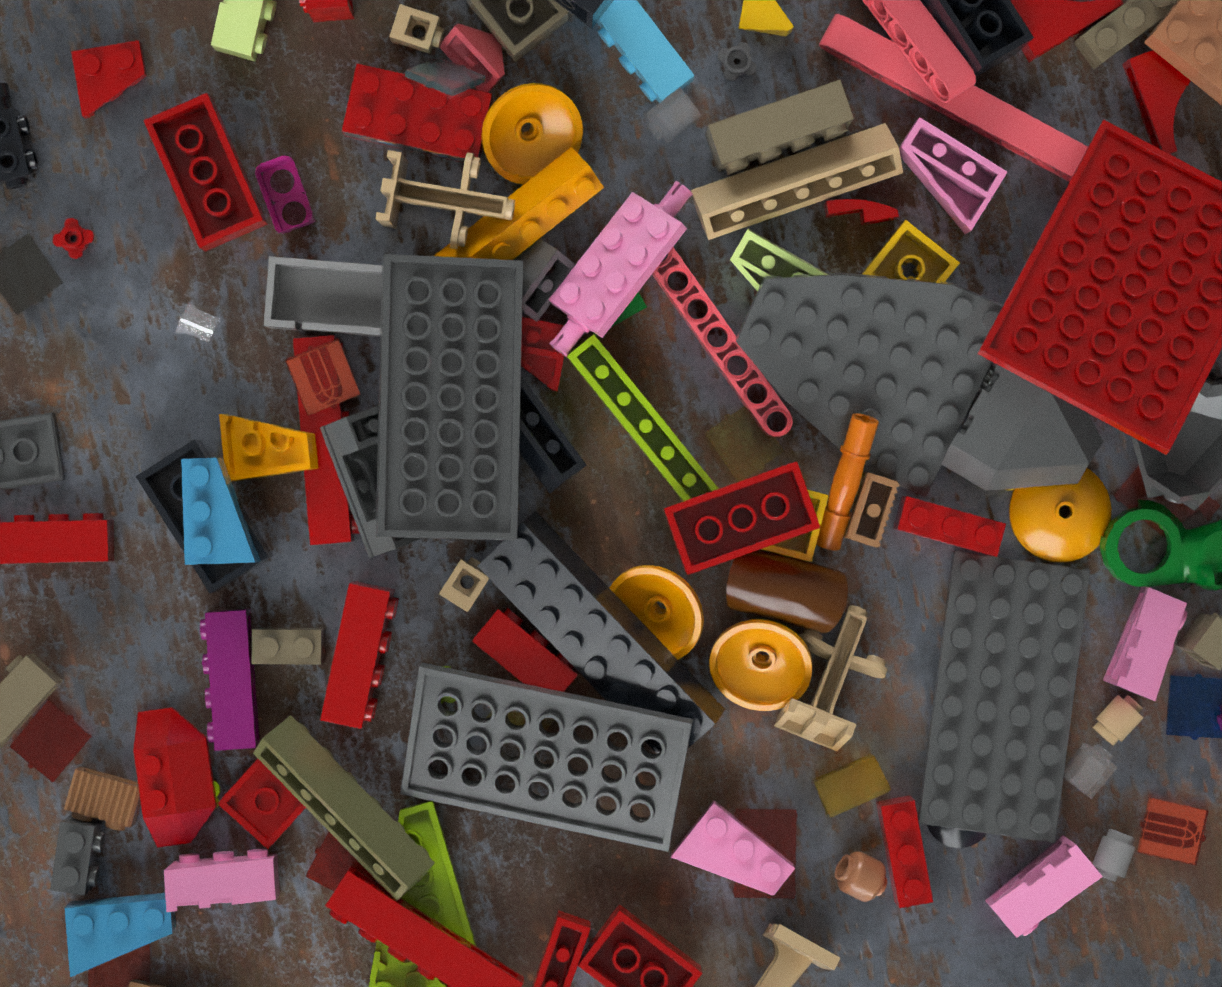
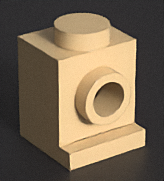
[389,4,445,54]
[439,557,489,612]

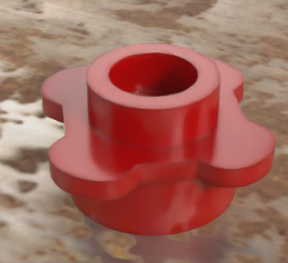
[53,218,94,259]

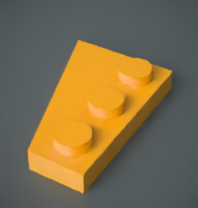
[219,414,318,482]

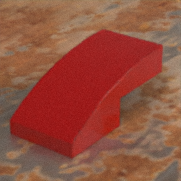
[823,199,899,226]

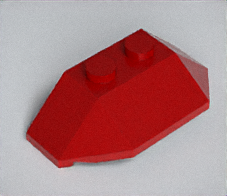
[133,707,217,848]

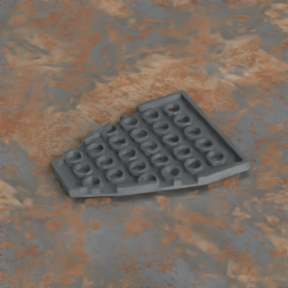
[736,273,1003,497]

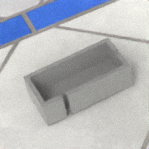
[264,256,382,337]

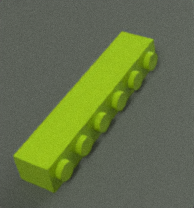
[567,334,718,501]

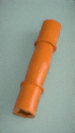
[816,413,879,551]

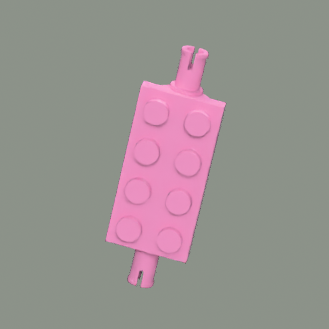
[549,181,693,357]

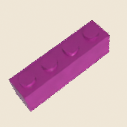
[200,608,260,751]

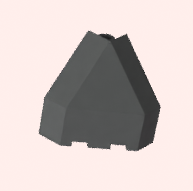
[941,365,1103,491]
[1131,369,1222,511]

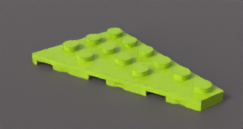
[369,801,477,987]

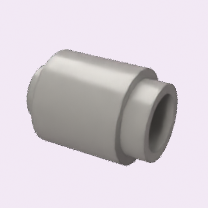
[1093,829,1135,882]

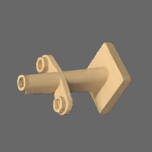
[375,150,515,249]
[774,605,888,751]
[755,923,840,987]

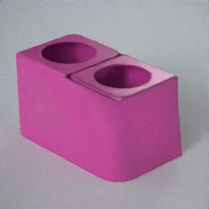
[255,156,316,234]

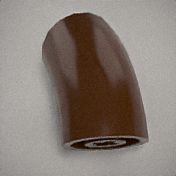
[726,549,848,633]

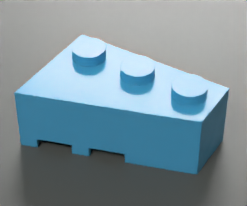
[181,458,261,565]
[64,893,176,977]

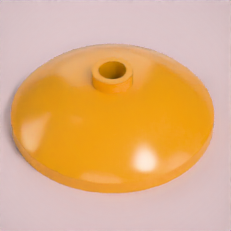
[481,83,583,185]
[1009,468,1112,562]
[609,565,704,660]
[709,619,813,711]

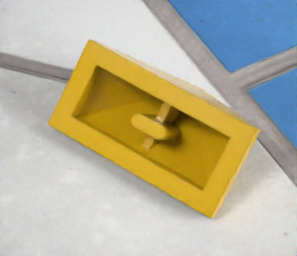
[738,0,794,37]

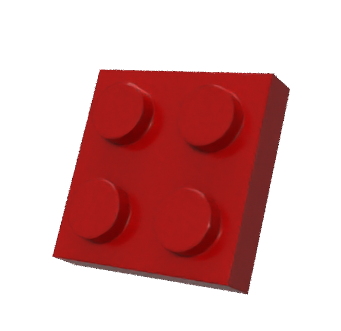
[217,759,306,849]

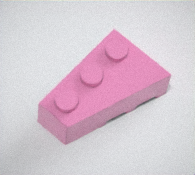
[1103,587,1187,701]

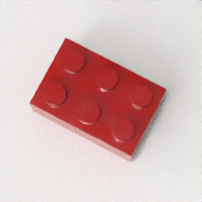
[578,904,703,987]

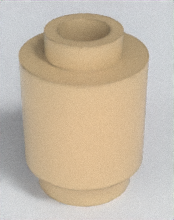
[1092,695,1143,746]

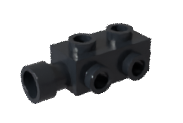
[0,83,38,189]

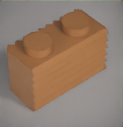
[844,472,900,548]
[64,766,141,831]

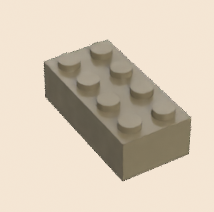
[466,0,569,62]
[705,80,854,176]

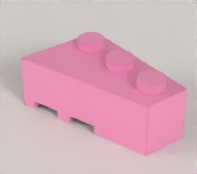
[899,117,1007,235]
[671,800,795,896]
[985,835,1103,938]
[164,849,280,912]

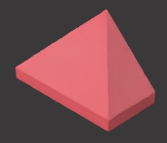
[439,23,505,93]

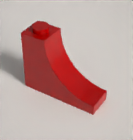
[1010,0,1123,63]
[1122,50,1191,155]

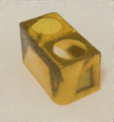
[812,753,892,818]

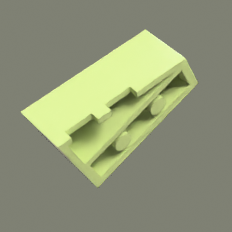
[211,0,277,62]
[730,228,829,291]

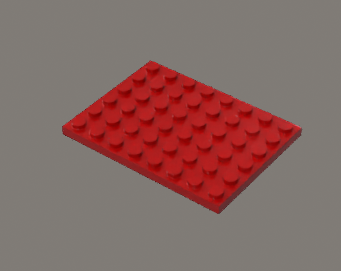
[977,119,1222,455]

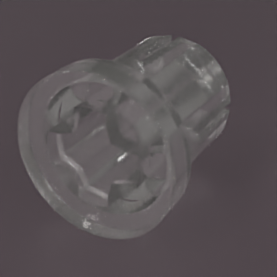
[175,302,219,343]

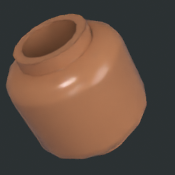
[835,851,888,902]

